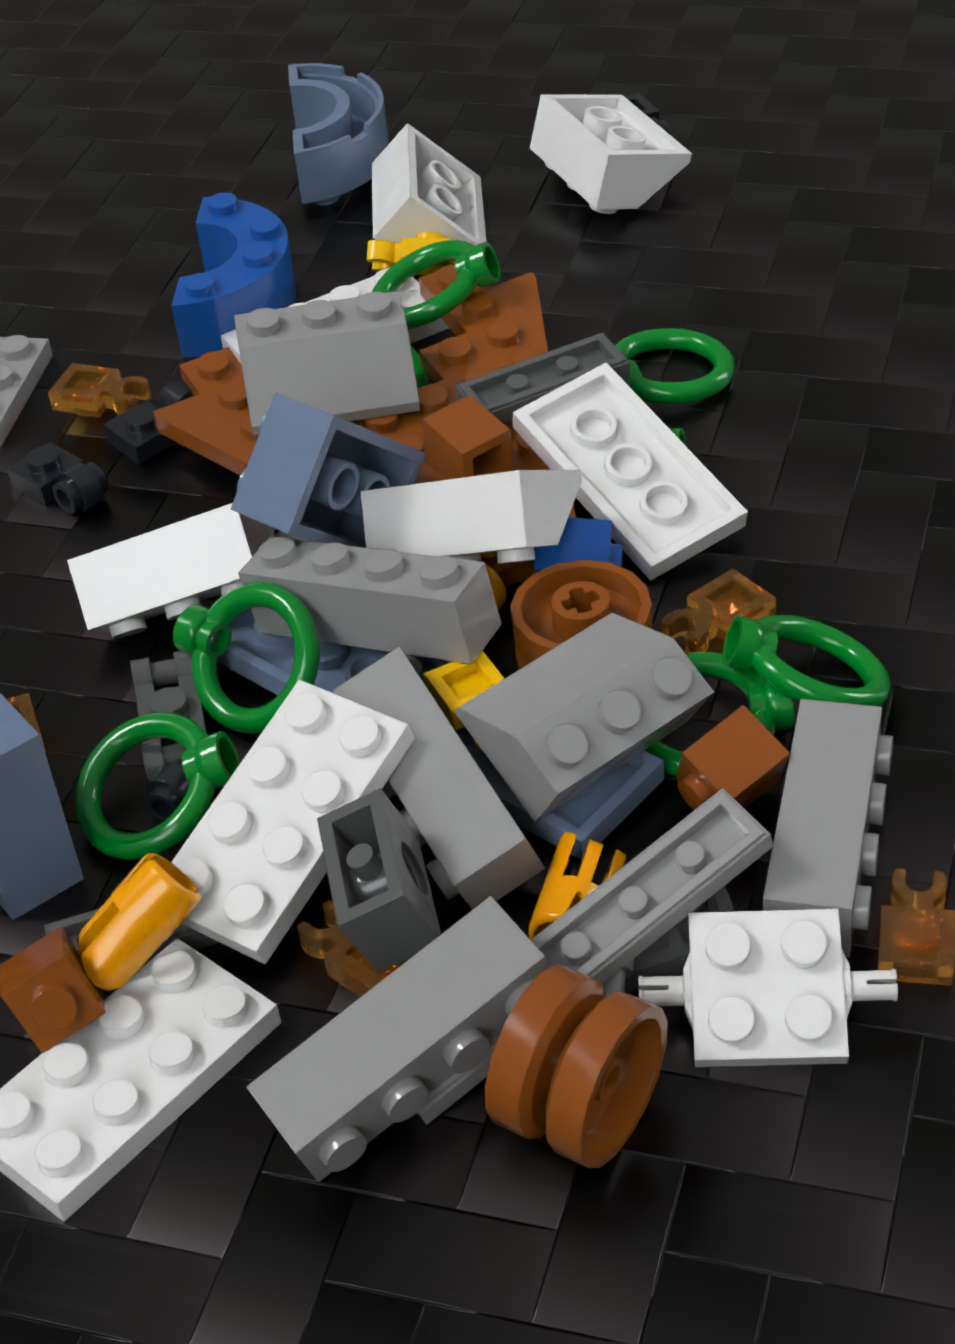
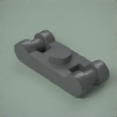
[130,651,208,782]

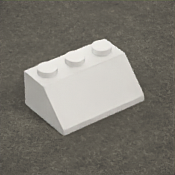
[530,95,692,214]
[372,123,486,245]
[360,470,581,563]
[67,503,274,639]

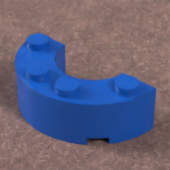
[171,193,297,358]

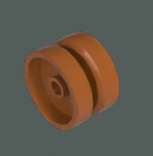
[510,560,653,671]
[485,964,668,1168]

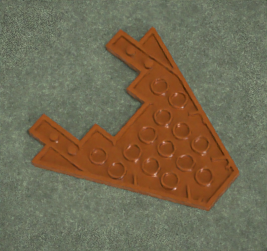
[153,265,576,587]

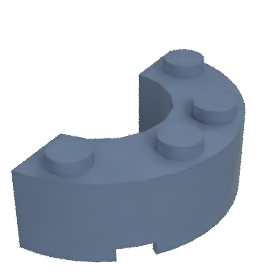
[288,63,389,205]

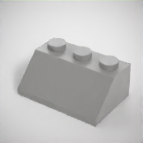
[234,291,420,436]
[455,613,714,822]

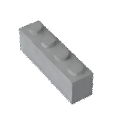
[238,536,502,664]
[333,646,545,910]
[763,699,893,958]
[246,896,550,1182]

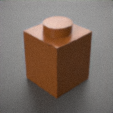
[422,395,513,480]
[676,705,790,810]
[0,926,106,1053]

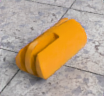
[528,832,626,940]
[76,853,201,991]

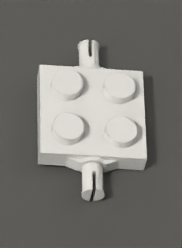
[638,909,898,1067]

